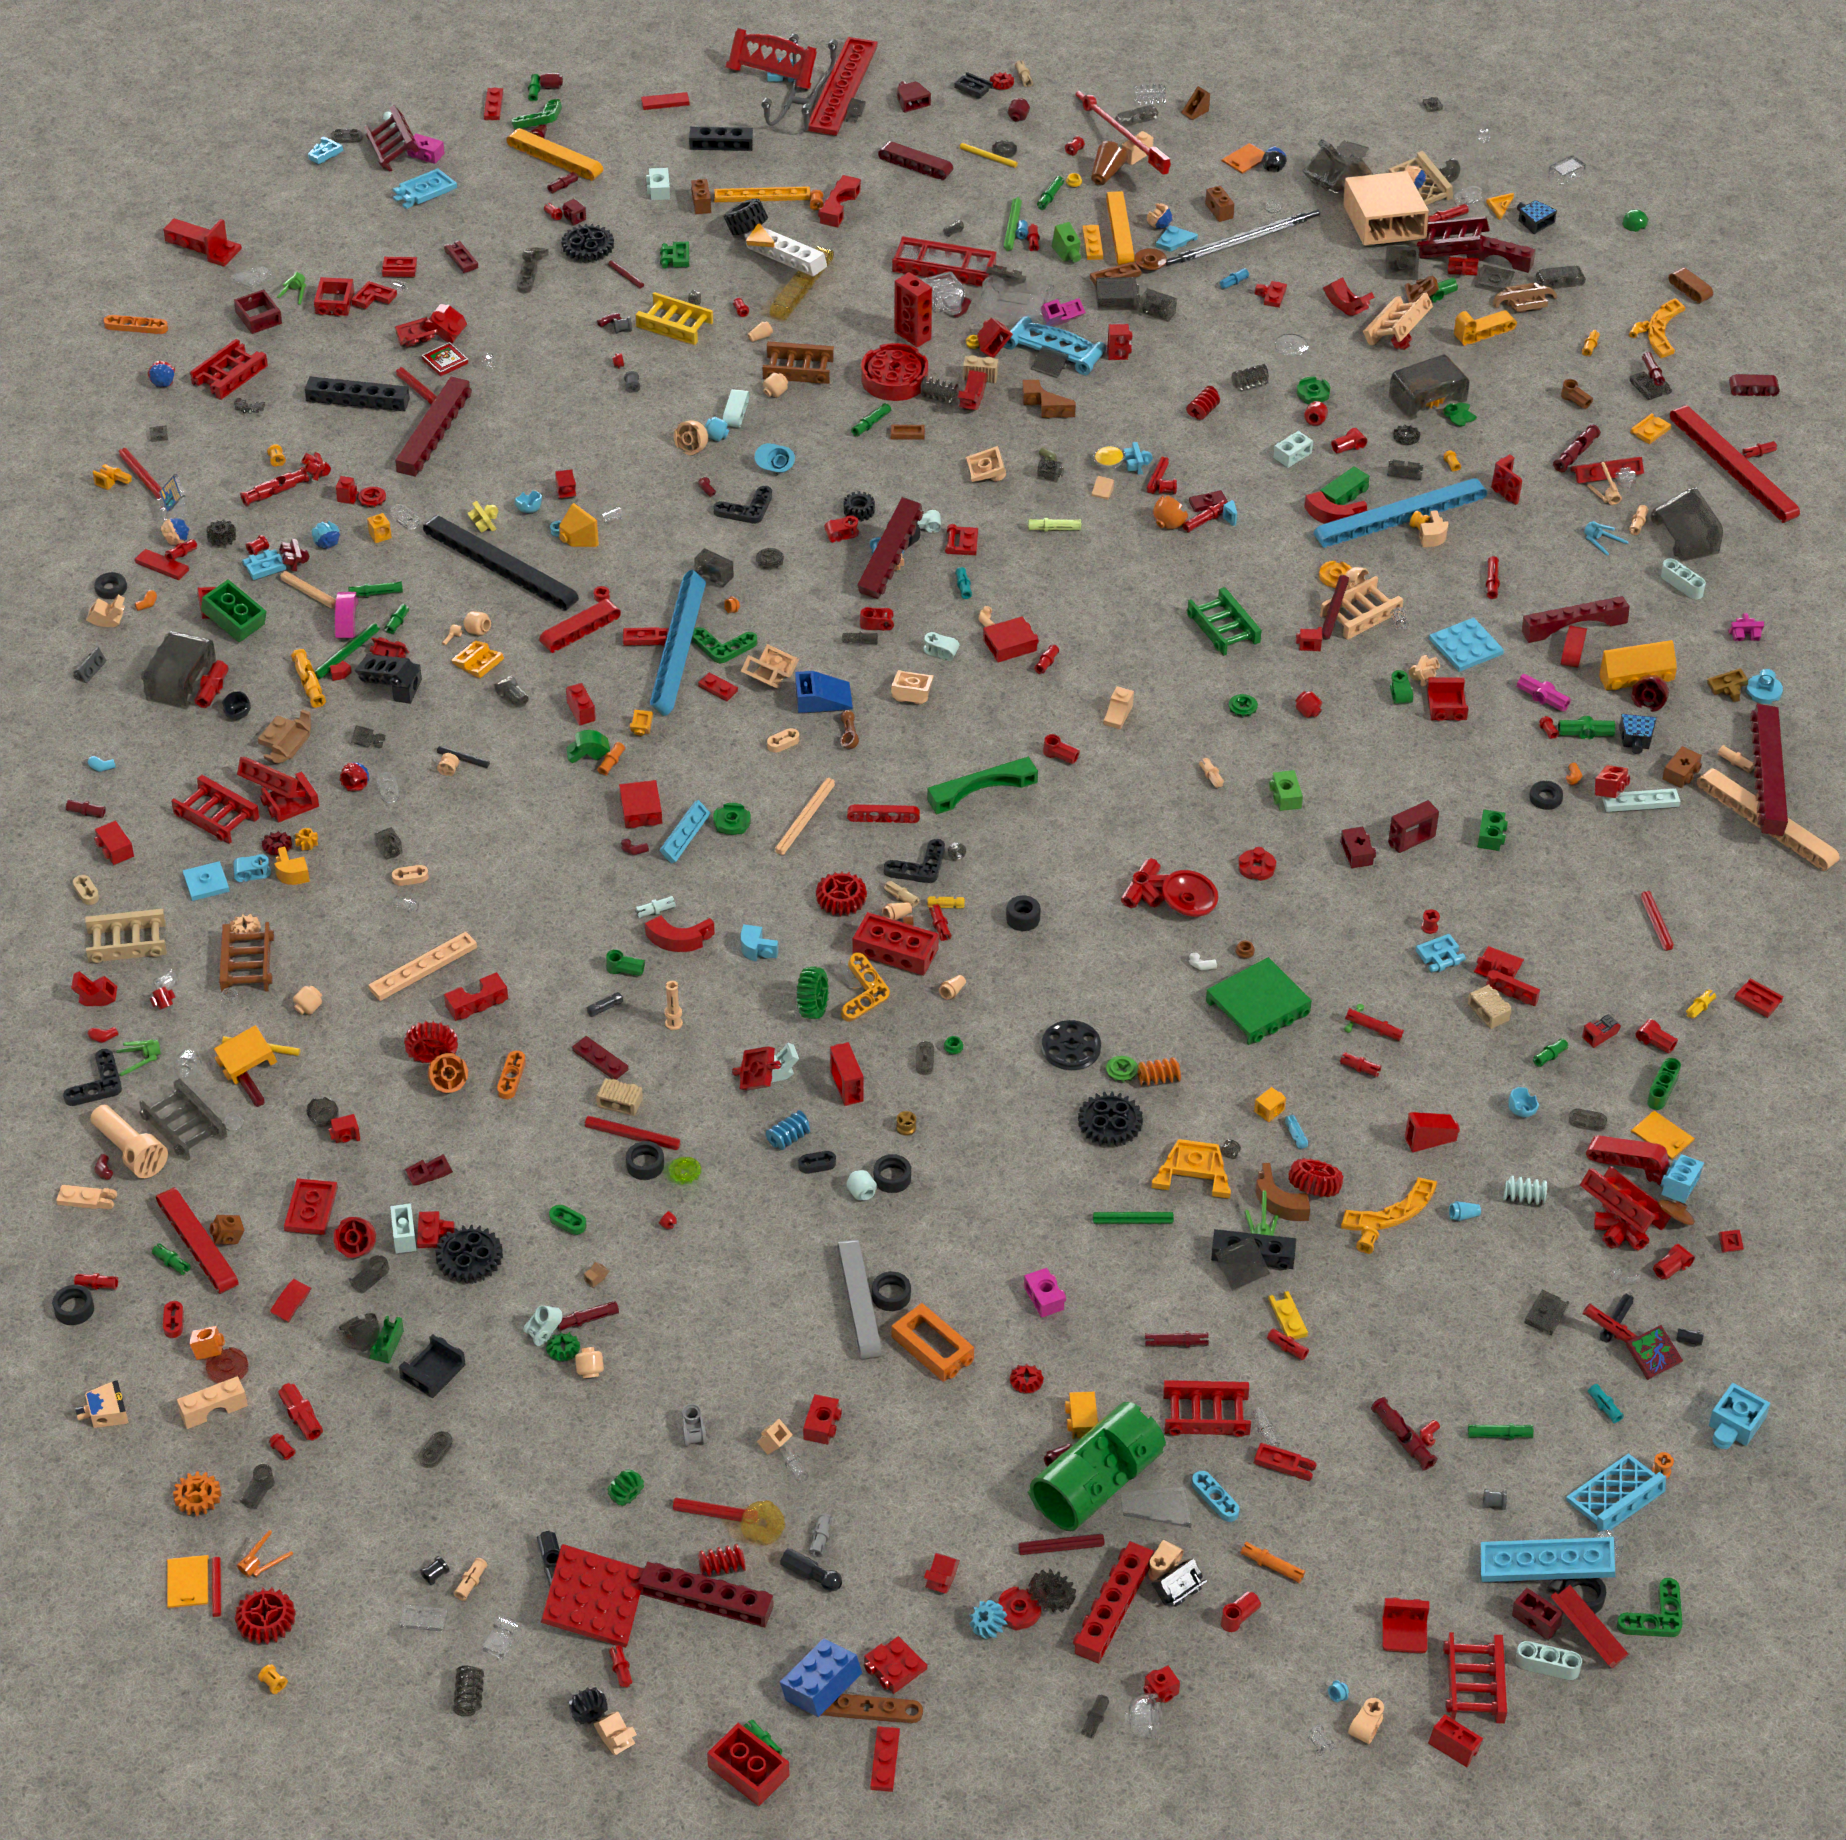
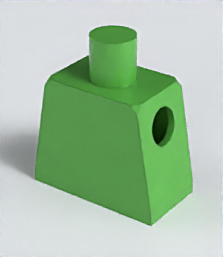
[1052,222,1081,262]

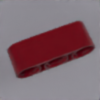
[1729,374,1780,397]

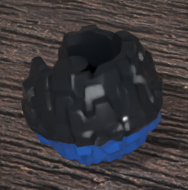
[1262,146,1287,172]

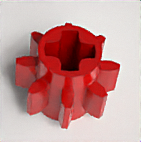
[1391,333,1412,350]
[150,986,176,1010]

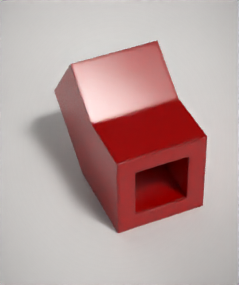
[330,661,352,681]

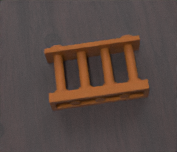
[762,341,834,384]
[219,922,274,994]

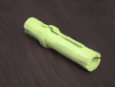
[1028,518,1081,532]

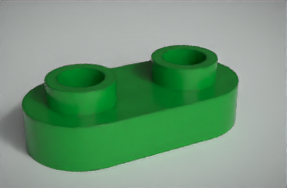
[549,1205,587,1235]

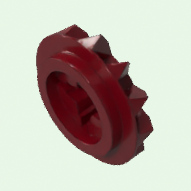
[262,831,292,855]

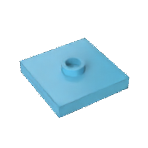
[183,861,230,901]

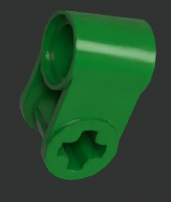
[1390,670,1414,704]

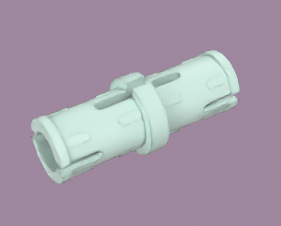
[636,896,676,919]

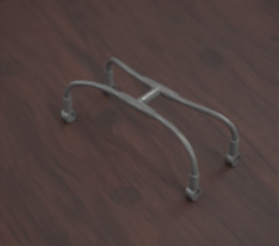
[761,33,838,131]

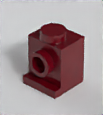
[562,198,586,226]

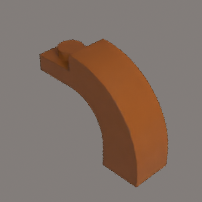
[1255,1163,1310,1221]

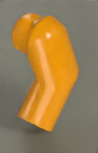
[1629,321,1651,338]

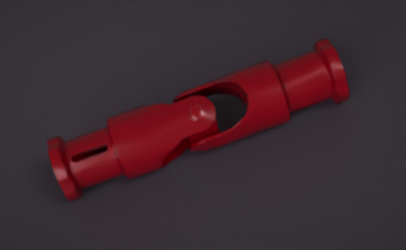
[1553,424,1601,473]
[1371,1397,1438,1471]

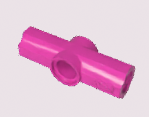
[1516,673,1571,712]

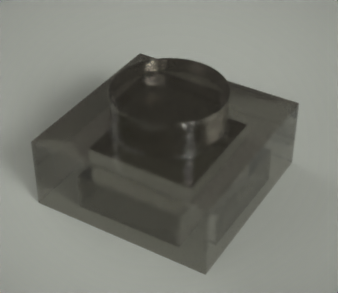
[1422,97,1443,112]

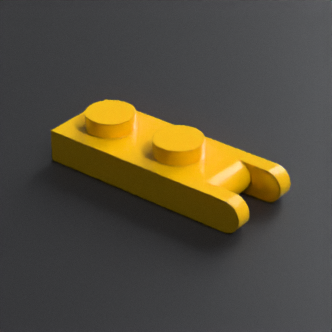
[1268,1291,1308,1340]

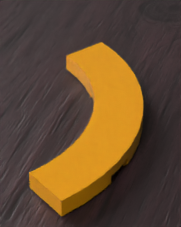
[1648,298,1685,358]
[1341,1177,1437,1231]

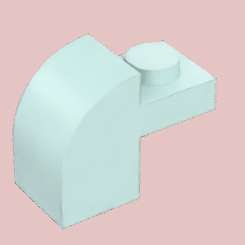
[771,1043,799,1082]

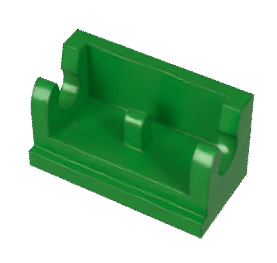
[369,1316,404,1364]

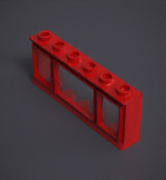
[892,236,997,287]

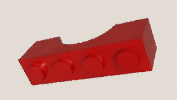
[818,175,861,228]

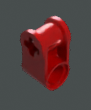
[824,516,859,543]
[860,607,894,631]

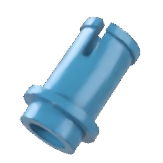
[1016,220,1028,239]

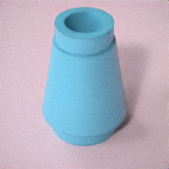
[1449,1201,1481,1221]

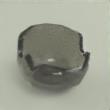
[1439,158,1461,183]
[306,1097,339,1127]

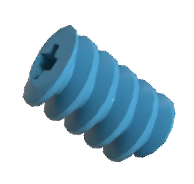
[766,1110,810,1150]

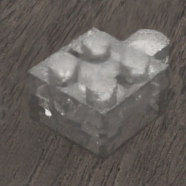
[921,271,965,315]

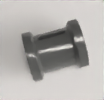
[613,316,632,333]
[624,371,640,393]
[1483,1489,1507,1510]

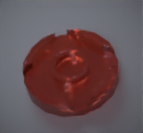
[206,1347,249,1383]

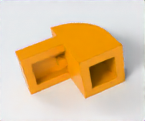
[274,847,310,885]

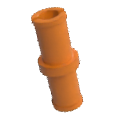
[597,742,625,776]

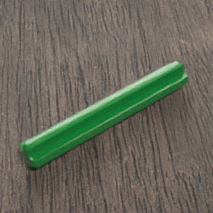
[1093,1212,1174,1224]

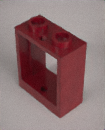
[234,289,282,334]
[1388,800,1439,853]

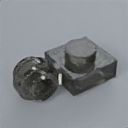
[522,247,549,262]

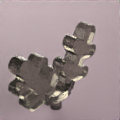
[234,398,266,414]

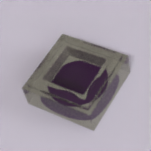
[149,425,168,442]

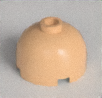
[674,420,708,456]

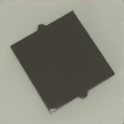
[1334,140,1369,163]
[1031,346,1069,378]

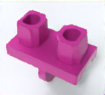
[1728,613,1764,641]

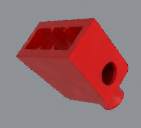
[977,318,1013,358]

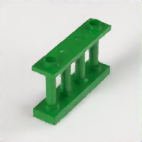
[1186,587,1262,656]

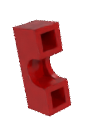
[444,972,508,1021]

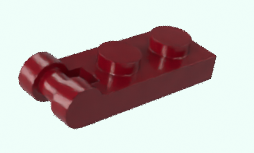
[444,240,479,273]

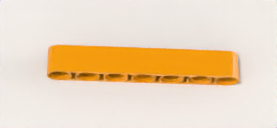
[506,128,604,181]
[1106,191,1134,266]

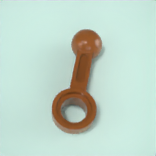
[840,710,859,749]

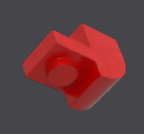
[555,469,576,498]
[71,971,118,1006]
[924,1553,960,1594]

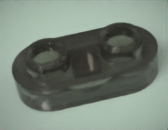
[331,129,363,143]
[418,1431,453,1468]

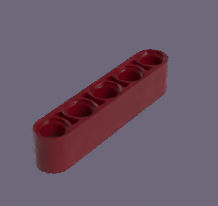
[878,141,954,181]

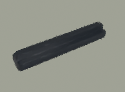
[1599,1293,1634,1343]

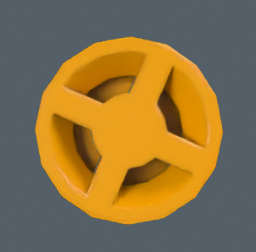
[1409,511,1430,531]

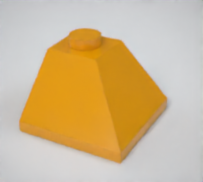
[559,503,599,547]

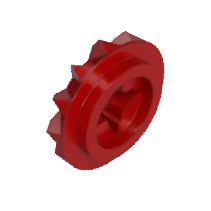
[990,72,1014,90]
[358,486,386,508]
[1010,1363,1044,1393]

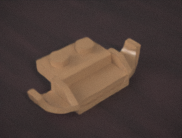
[1493,283,1557,312]
[258,709,311,763]

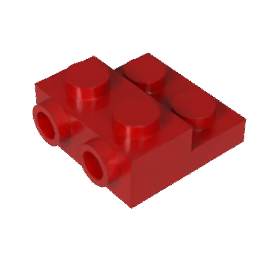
[864,1636,928,1694]

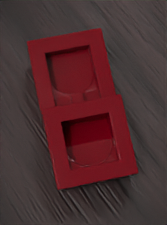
[405,1154,453,1186]

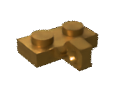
[1707,668,1748,703]

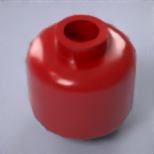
[1304,401,1328,426]
[1295,691,1322,718]

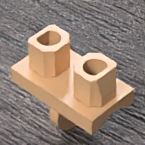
[1409,655,1440,686]

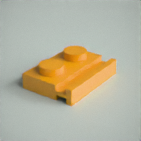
[1630,413,1671,444]

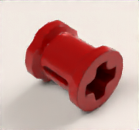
[1065,136,1085,156]
[1158,479,1177,494]
[246,535,269,556]
[1421,909,1440,934]

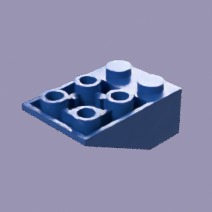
[795,671,853,713]

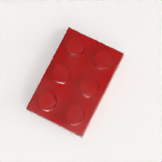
[284,1178,338,1235]

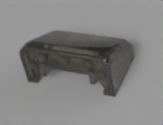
[1650,487,1723,562]

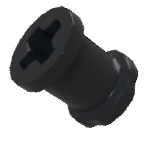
[420,1556,450,1585]

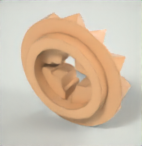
[230,914,261,933]

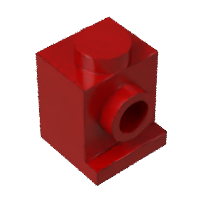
[336,476,359,504]
[1296,627,1322,651]
[328,1114,361,1143]

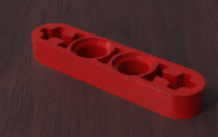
[847,804,920,823]

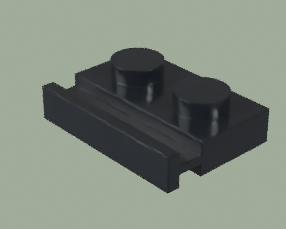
[954,72,993,98]

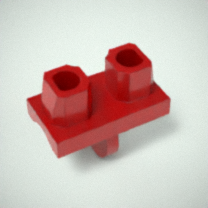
[1448,257,1479,276]
[301,452,331,481]

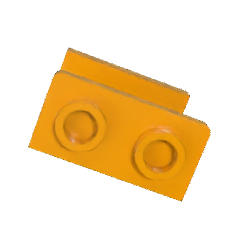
[214,1025,277,1085]

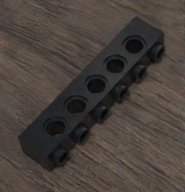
[305,376,410,412]

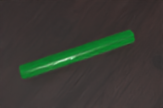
[315,623,380,679]

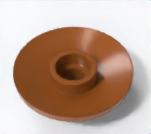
[1134,248,1167,270]
[1658,1200,1695,1225]

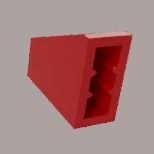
[1405,1112,1460,1153]

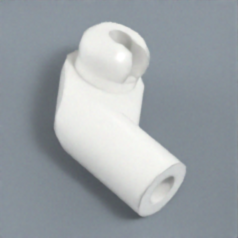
[1189,953,1217,971]

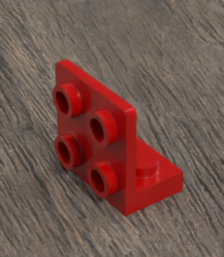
[204,219,242,267]

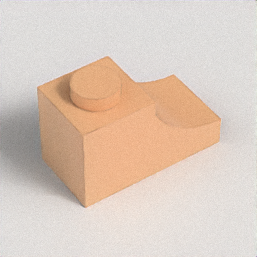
[1103,686,1134,730]

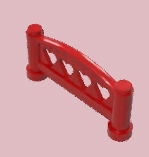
[725,28,817,89]

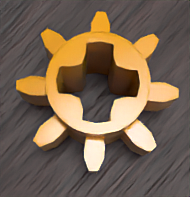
[295,828,318,851]

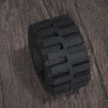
[724,199,768,235]

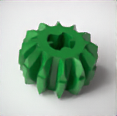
[607,1469,644,1506]

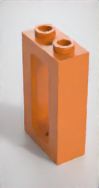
[891,1303,974,1382]

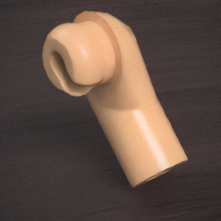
[978,606,995,627]

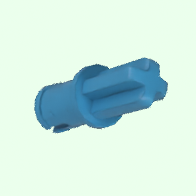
[1219,268,1249,289]

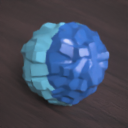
[312,521,340,549]

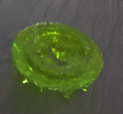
[669,1157,701,1184]

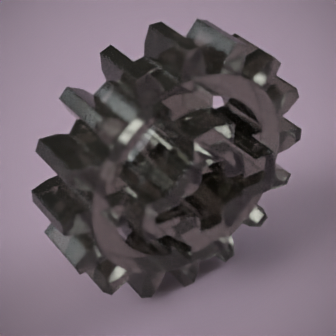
[1028,1569,1076,1613]

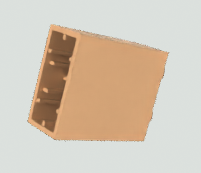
[1343,171,1429,245]

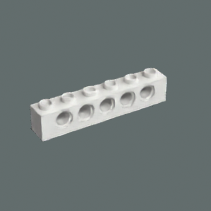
[745,227,827,276]

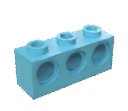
[1660,1154,1704,1203]

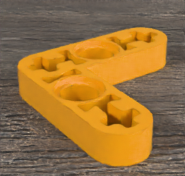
[840,953,890,1022]

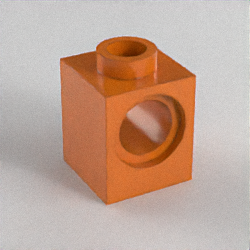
[189,1326,225,1360]

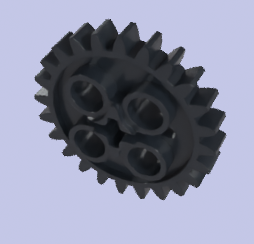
[561,224,614,262]
[1078,1091,1143,1147]
[435,1225,503,1284]

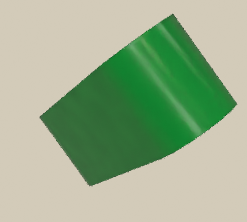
[1647,1058,1681,1110]

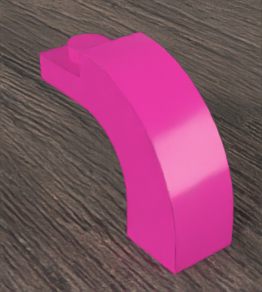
[1040,298,1086,326]
[335,592,359,638]

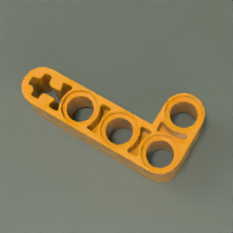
[1454,310,1517,346]

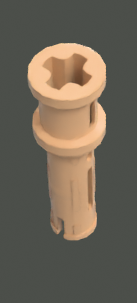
[664,981,683,1030]

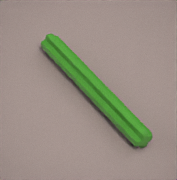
[1003,197,1022,251]

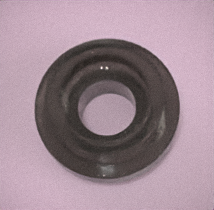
[688,290,701,305]
[948,843,966,861]

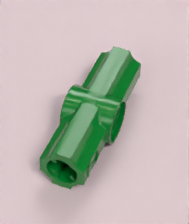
[1558,716,1615,739]

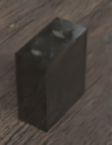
[1096,277,1141,311]

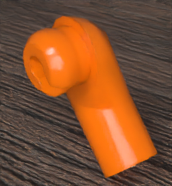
[135,590,157,611]
[1566,763,1582,785]

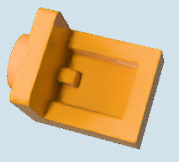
[630,709,653,736]

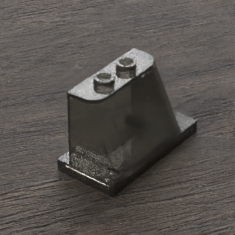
[1303,139,1374,193]

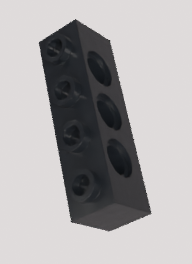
[689,126,753,151]
[354,654,420,687]
[1211,1229,1296,1270]

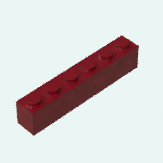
[857,497,924,599]

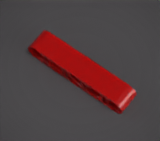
[539,599,621,653]

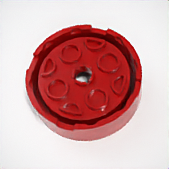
[861,343,928,401]

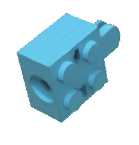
[1708,1382,1770,1449]

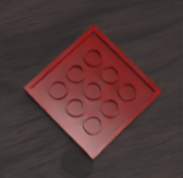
[540,1544,644,1648]

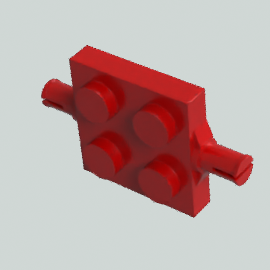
[732,1046,781,1091]

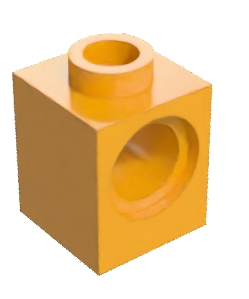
[367,513,392,543]
[1254,1087,1286,1123]

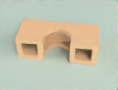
[177,1376,248,1429]

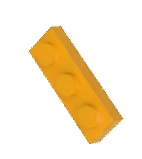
[1082,225,1103,260]

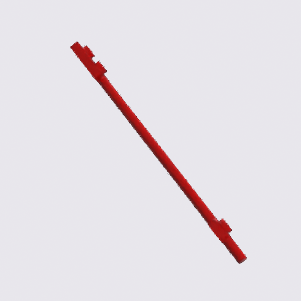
[1076,91,1171,175]

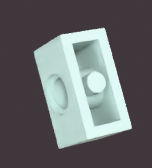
[646,168,670,200]
[390,1204,416,1254]

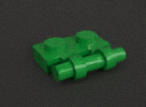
[660,241,689,269]

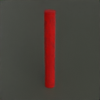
[212,1557,221,1617]

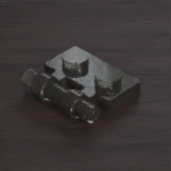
[1629,371,1672,400]

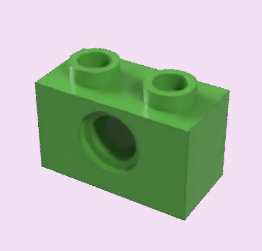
[1269,770,1303,811]

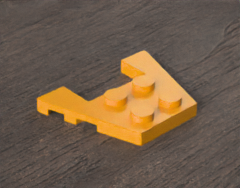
[1151,1139,1231,1199]

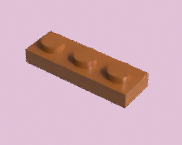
[1090,262,1141,288]

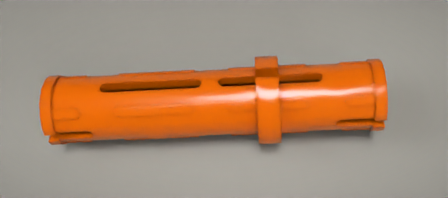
[1240,1541,1306,1584]

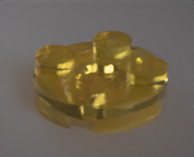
[741,1500,785,1546]

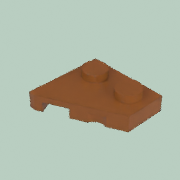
[1405,275,1439,303]

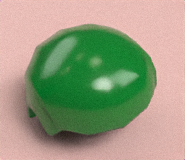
[1622,209,1649,232]

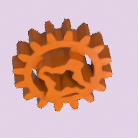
[173,1471,222,1516]

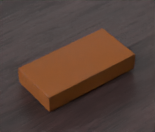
[891,425,925,440]

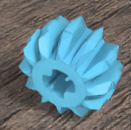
[969,1600,1007,1639]

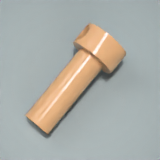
[90,1105,168,1179]

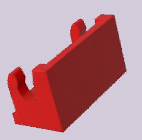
[1428,1714,1483,1768]

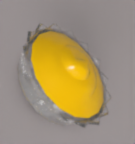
[1092,444,1126,470]

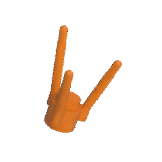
[237,1530,293,1578]

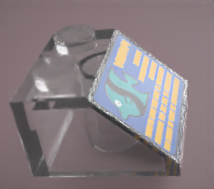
[157,474,190,522]

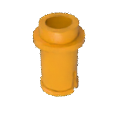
[1443,450,1461,472]

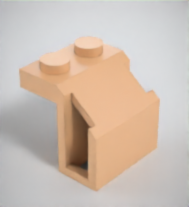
[741,644,799,689]

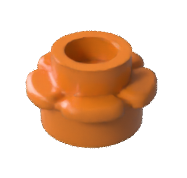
[724,596,740,613]

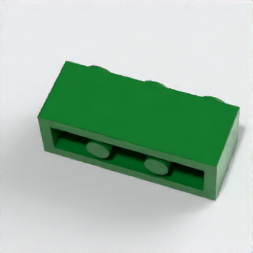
[1320,466,1370,505]

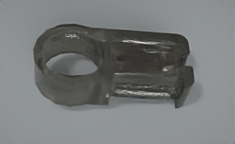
[349,1255,390,1294]

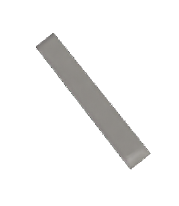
[838,1239,882,1359]

